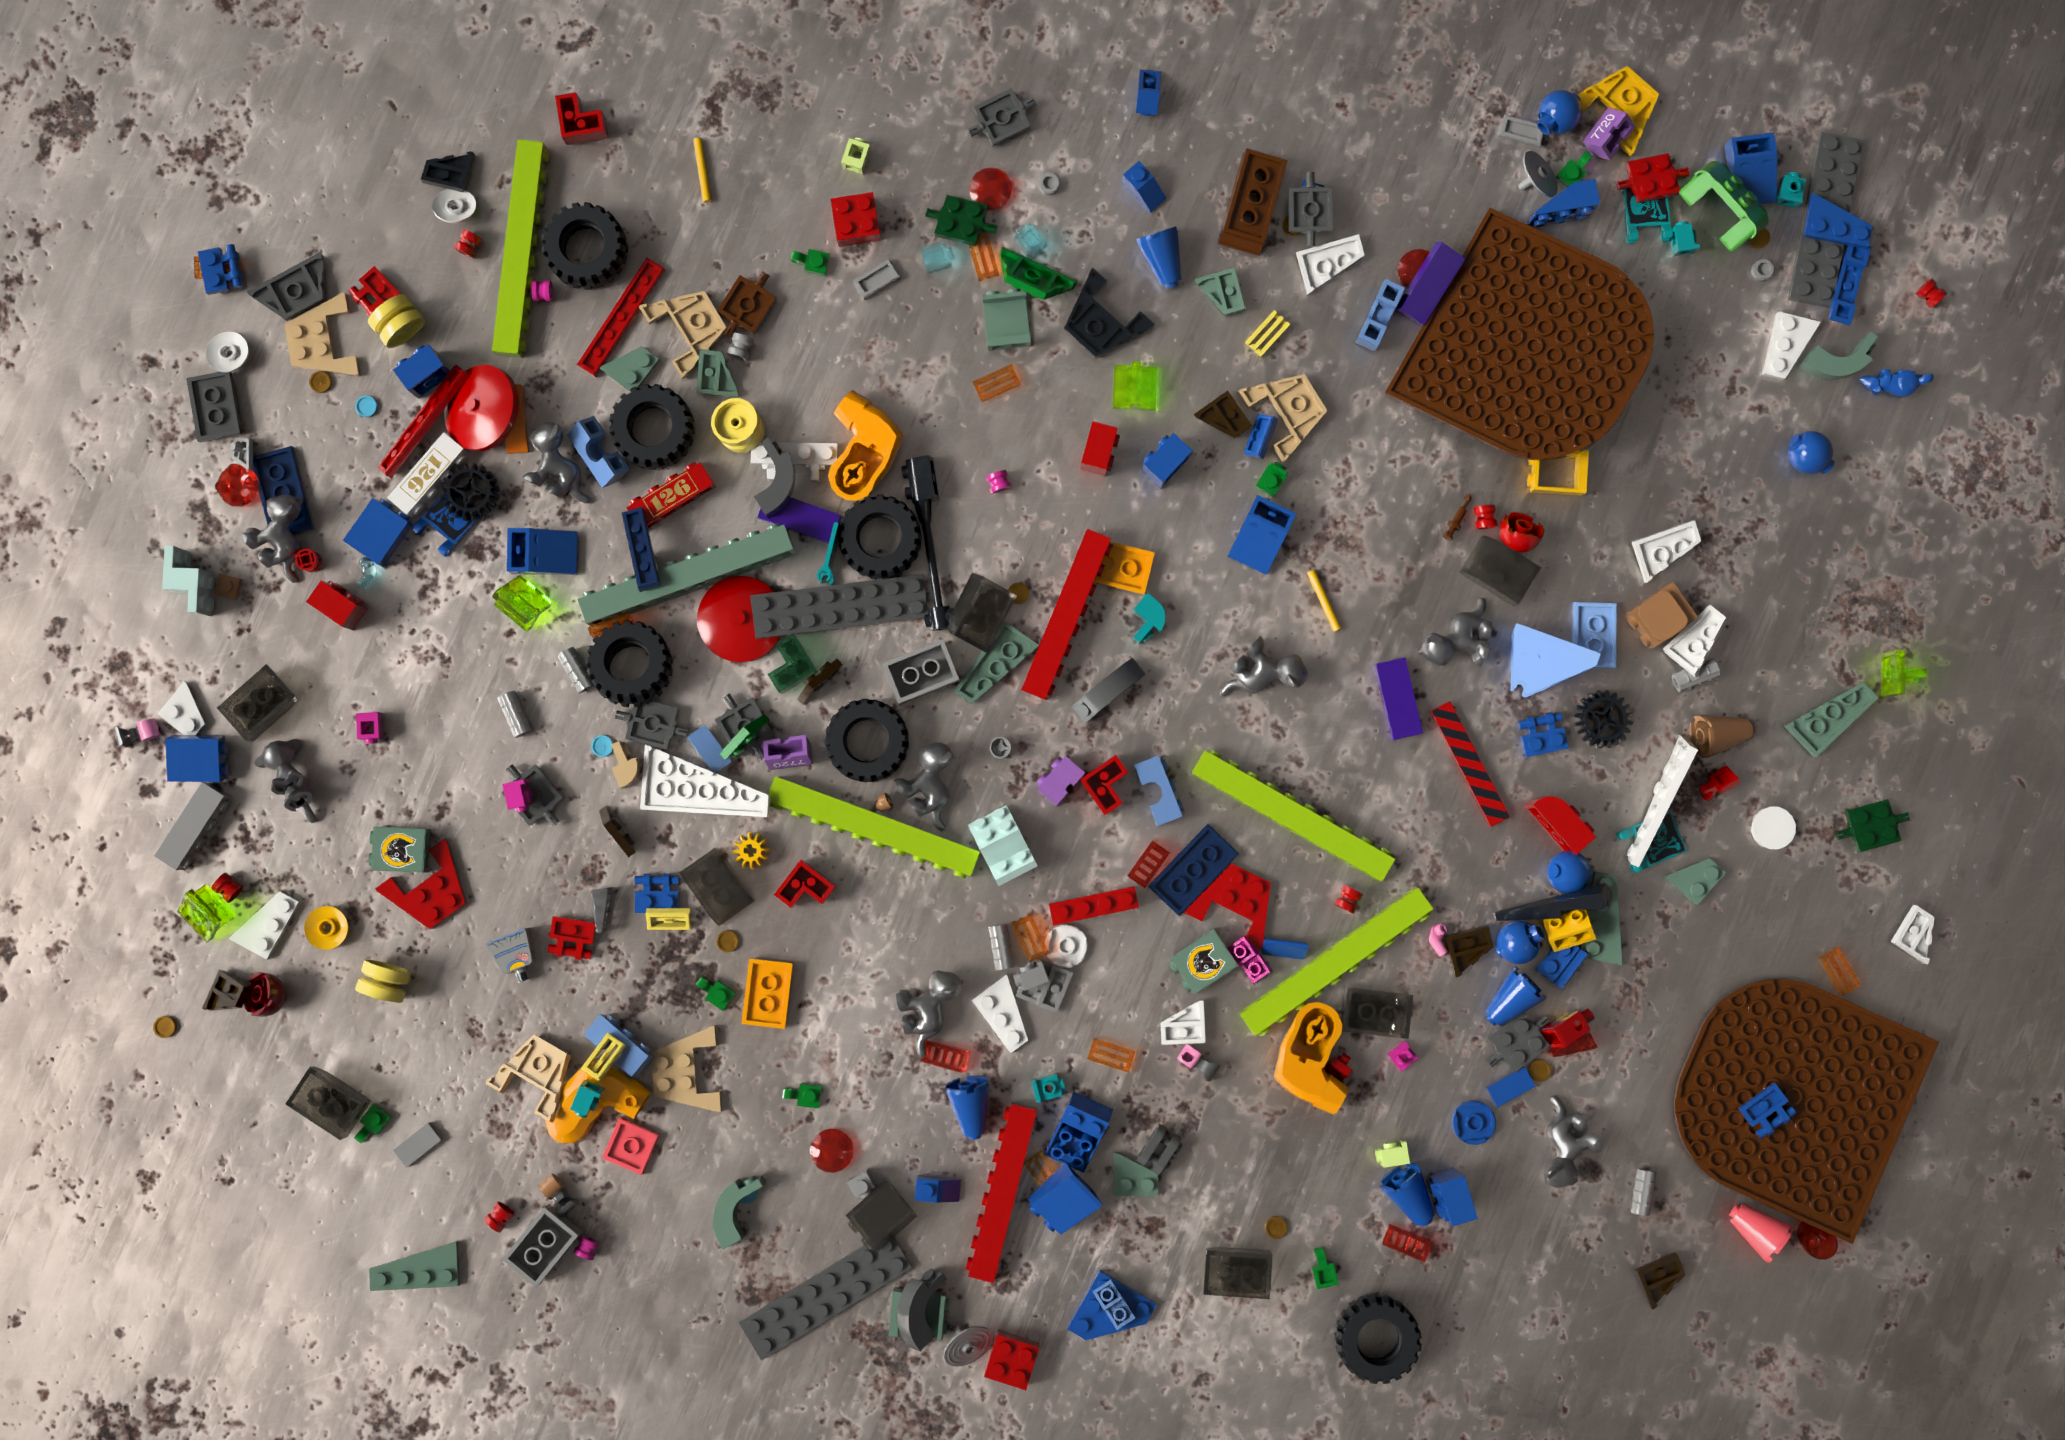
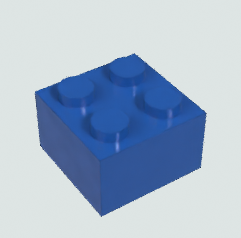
[393,344,451,399]
[1142,433,1193,488]

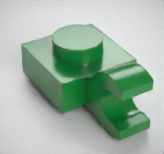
[1556,151,1593,187]
[791,249,830,276]
[696,977,736,1011]
[782,1083,822,1108]
[354,1103,392,1144]
[1311,1247,1339,1290]

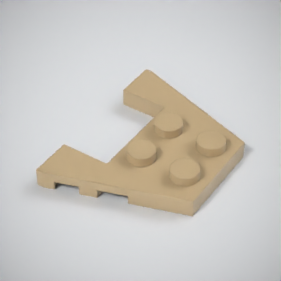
[639,291,727,379]
[284,293,361,377]
[1238,374,1327,463]
[651,1026,722,1112]
[485,1034,571,1123]

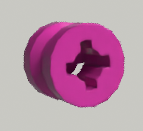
[532,280,553,302]
[986,470,1012,494]
[573,1235,600,1260]

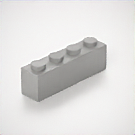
[154,782,231,870]

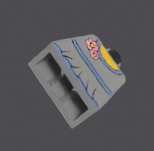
[486,928,536,983]

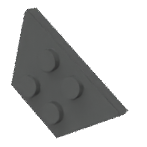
[247,252,325,321]

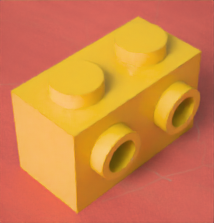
[1543,910,1596,952]

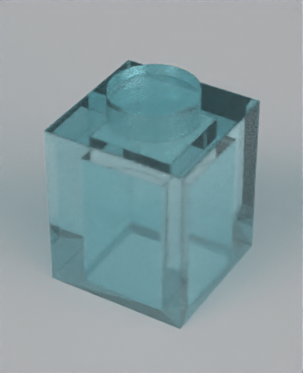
[1014,223,1047,260]
[921,241,955,274]

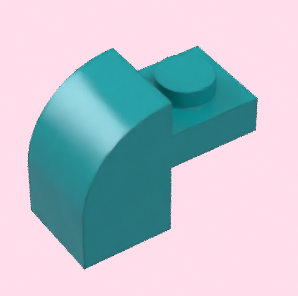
[1132,592,1165,644]

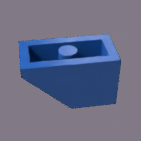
[1136,69,1161,116]
[1122,161,1166,213]
[915,1175,961,1203]

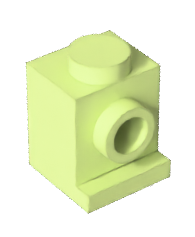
[841,138,871,175]
[1375,1139,1410,1168]

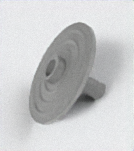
[1518,151,1558,197]
[944,1325,992,1367]

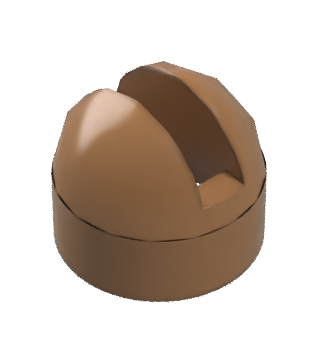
[875,793,894,812]

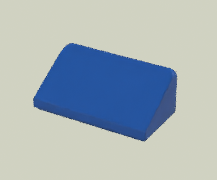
[1261,938,1308,960]

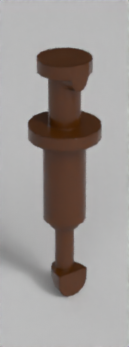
[1443,494,1472,541]

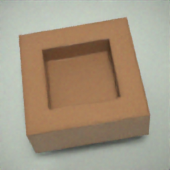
[214,573,243,600]

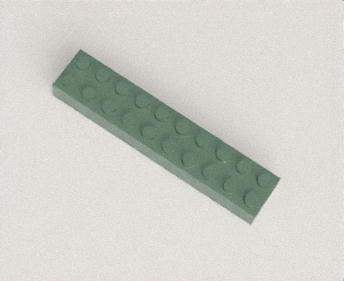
[578,523,797,628]

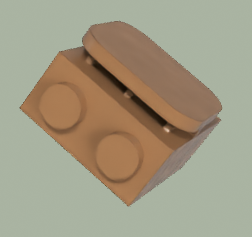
[1626,582,1698,649]

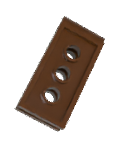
[1217,148,1288,257]

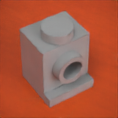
[1013,959,1049,991]
[847,1169,878,1199]

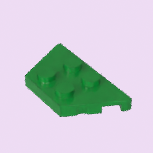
[999,246,1077,300]

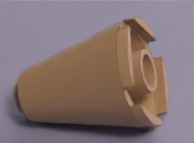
[1689,715,1755,758]

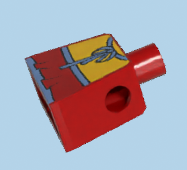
[1540,1008,1595,1048]

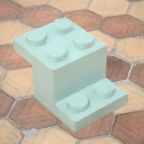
[162,546,215,617]
[968,805,1037,886]

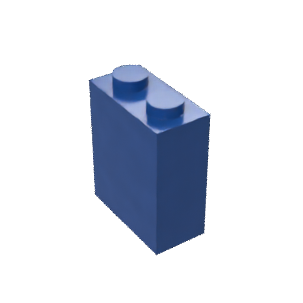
[343,498,413,567]
[165,735,229,782]

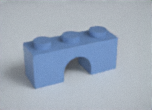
[1355,279,1405,351]
[567,416,630,488]
[1134,755,1184,826]
[583,1014,654,1077]

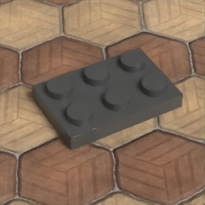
[186,372,243,443]

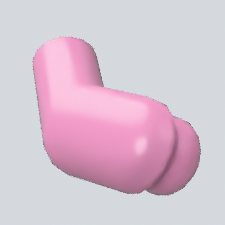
[1429,923,1448,957]

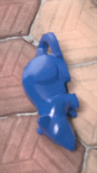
[1859,369,1934,397]

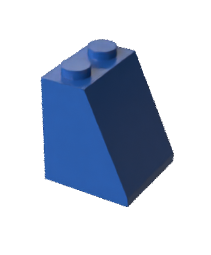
[1028,1162,1103,1235]

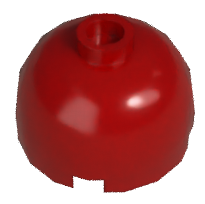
[1499,512,1545,553]

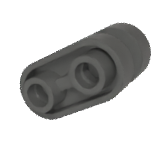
[1136,1123,1183,1175]

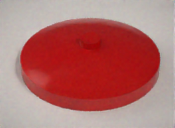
[444,364,519,451]
[697,576,781,663]

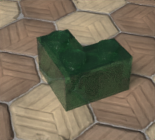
[768,633,818,695]

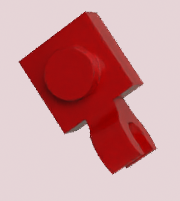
[1699,765,1740,801]

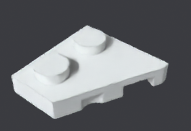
[158,681,207,735]
[1891,905,1934,965]
[1160,1000,1206,1045]

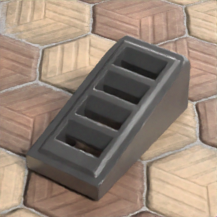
[591,887,612,933]

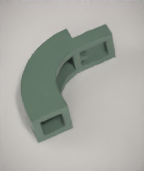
[1799,331,1878,380]
[713,1175,766,1250]

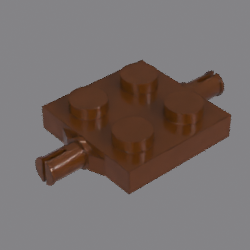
[717,271,777,338]

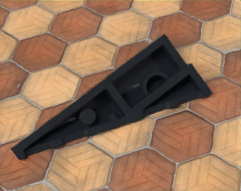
[1495,883,1612,921]

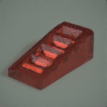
[1127,840,1170,888]
[1547,1032,1598,1057]
[920,1040,970,1073]
[1381,1223,1432,1262]

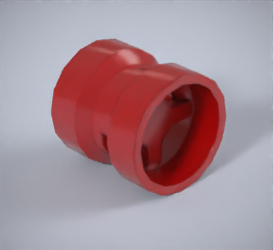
[453,229,483,258]
[1915,278,1947,308]
[1473,504,1498,530]
[295,549,323,573]
[211,873,243,903]
[1334,885,1363,914]
[483,1201,515,1233]

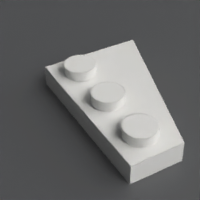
[1296,234,1364,294]
[1762,312,1821,380]
[1632,520,1701,583]
[1663,605,1727,678]
[229,891,301,959]
[972,974,1028,1053]

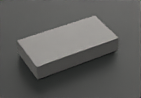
[1498,115,1544,148]
[853,259,901,300]
[393,1122,443,1168]

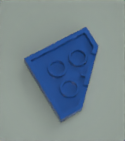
[1067,1270,1157,1340]

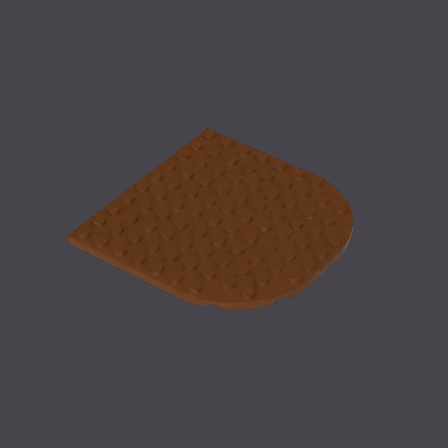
[1385,208,1654,460]
[1674,979,1939,1244]

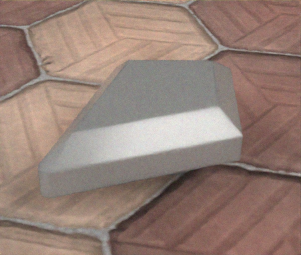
[230,437,253,471]

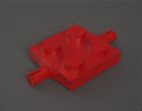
[1616,153,1689,203]

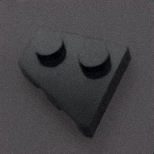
[421,151,475,193]

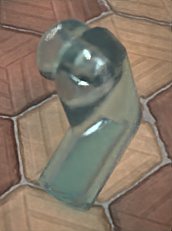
[356,557,377,590]

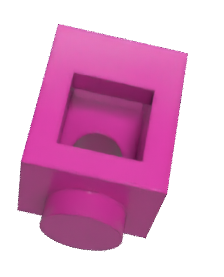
[356,712,383,744]
[502,779,532,813]

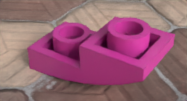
[1227,936,1272,984]

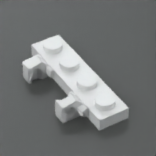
[751,442,838,482]

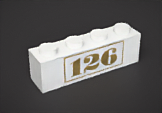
[387,432,468,517]

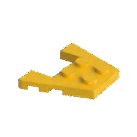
[1577,66,1659,156]

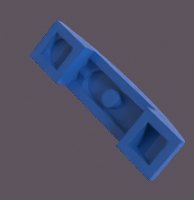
[1829,245,1871,326]

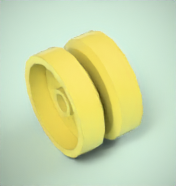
[368,294,426,348]
[711,398,765,453]
[355,959,412,1003]

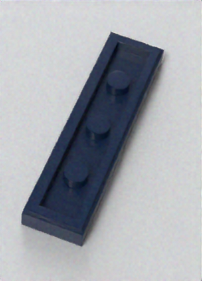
[622,507,661,592]

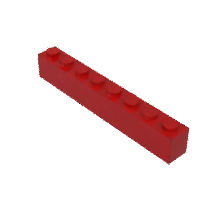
[1021,529,1113,700]
[965,1102,1037,1283]

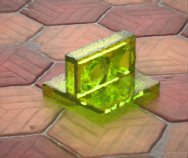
[1112,361,1158,411]
[492,575,552,632]
[1881,650,1927,697]
[177,884,235,943]

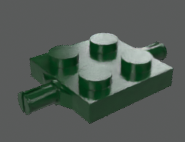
[925,195,998,247]
[1835,799,1910,853]

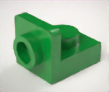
[1255,462,1288,498]

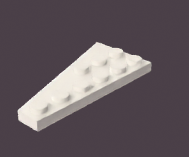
[1627,735,1698,867]
[640,745,771,817]

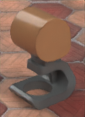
[538,1173,579,1217]

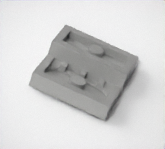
[1015,955,1073,1013]

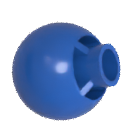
[1537,90,1582,135]
[1788,431,1835,474]
[1547,851,1593,894]
[1496,920,1545,964]

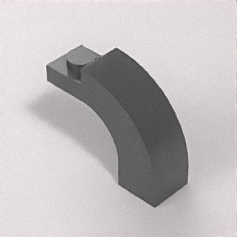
[754,437,796,518]
[1071,658,1146,723]
[897,1269,947,1352]

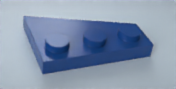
[1803,193,1873,249]

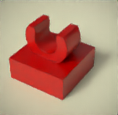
[1324,1053,1352,1081]

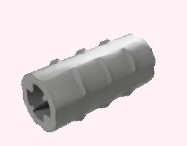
[557,647,594,694]
[1671,659,1721,692]
[497,691,533,738]
[988,924,1014,970]
[1631,1168,1657,1216]

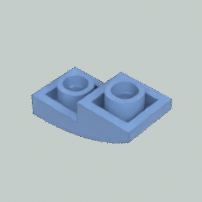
[687,725,732,773]
[1092,1280,1136,1330]

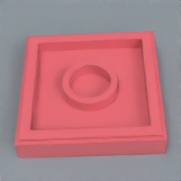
[602,1117,660,1175]

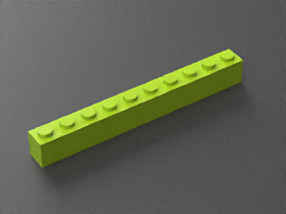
[492,139,550,358]
[1191,749,1395,882]
[768,776,980,879]
[1238,887,1433,1036]

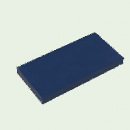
[253,446,315,535]
[1148,824,1239,916]

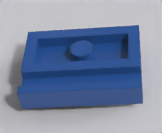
[1536,946,1589,990]

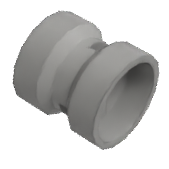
[727,333,754,361]
[989,737,1011,759]

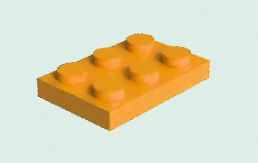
[1094,542,1155,595]
[741,958,793,1029]

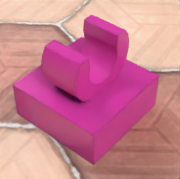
[1387,1040,1418,1072]

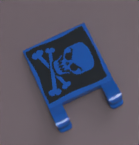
[411,491,483,557]

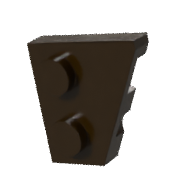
[1194,390,1252,438]
[797,659,843,705]
[599,806,636,858]
[1445,925,1494,978]
[202,970,250,1011]
[1635,1253,1686,1310]

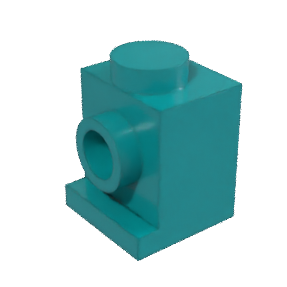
[1775,172,1806,208]
[1670,221,1700,256]
[1031,1073,1065,1103]
[570,1080,605,1118]

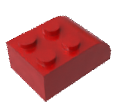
[1524,796,1596,855]

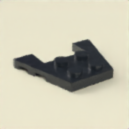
[1064,268,1154,359]

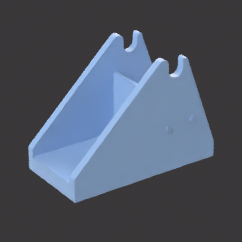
[1511,623,1601,698]

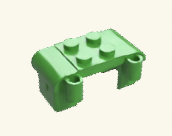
[1679,161,1769,252]

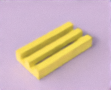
[1245,310,1290,357]
[646,908,692,930]
[581,1032,626,1082]

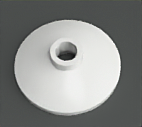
[432,189,476,223]
[205,332,249,373]

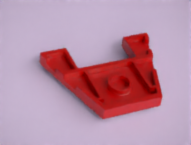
[375,838,467,929]
[1184,863,1271,950]

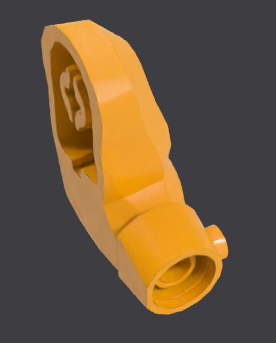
[828,390,904,501]
[1274,1002,1349,1115]
[546,1060,651,1144]

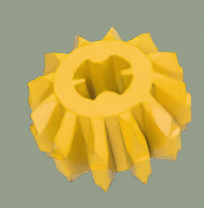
[733,832,770,869]

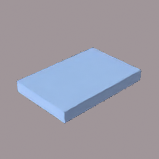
[1572,602,1617,668]

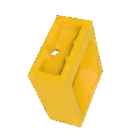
[1527,450,1589,496]

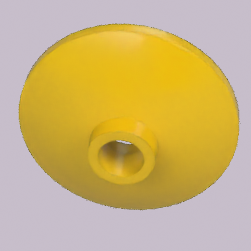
[304,906,349,950]

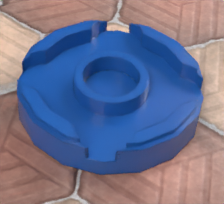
[1451,1100,1496,1145]

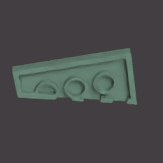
[954,621,1039,704]
[1784,682,1879,757]
[1579,871,1622,965]
[369,1241,460,1291]

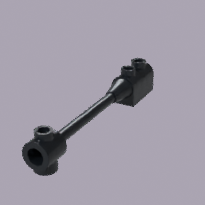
[901,455,958,631]

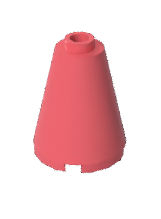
[1729,1204,1794,1263]

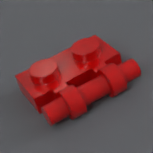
[349,266,401,317]
[547,916,596,960]

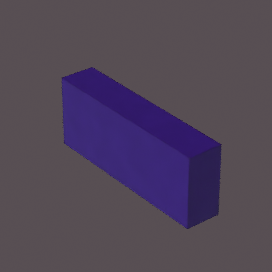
[1395,242,1465,325]
[757,497,842,544]
[1374,657,1423,741]

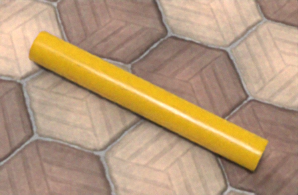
[693,138,712,203]
[1307,569,1341,632]

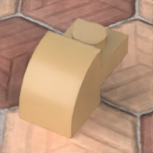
[611,741,641,789]

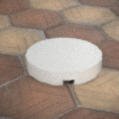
[1751,806,1796,849]
[1045,924,1088,968]

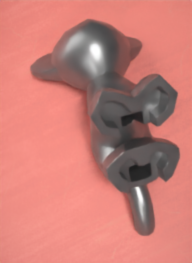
[522,422,591,503]
[241,495,303,583]
[1418,598,1492,667]
[1220,636,1308,697]
[255,739,317,823]
[894,742,953,831]
[896,970,964,1058]
[1544,1096,1604,1188]

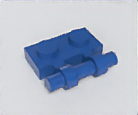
[198,244,243,295]
[1518,712,1569,758]
[635,873,680,913]
[1738,1083,1796,1139]

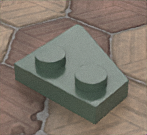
[1195,267,1246,316]
[600,346,660,392]
[696,349,739,397]
[1664,858,1726,905]
[1114,1152,1158,1196]

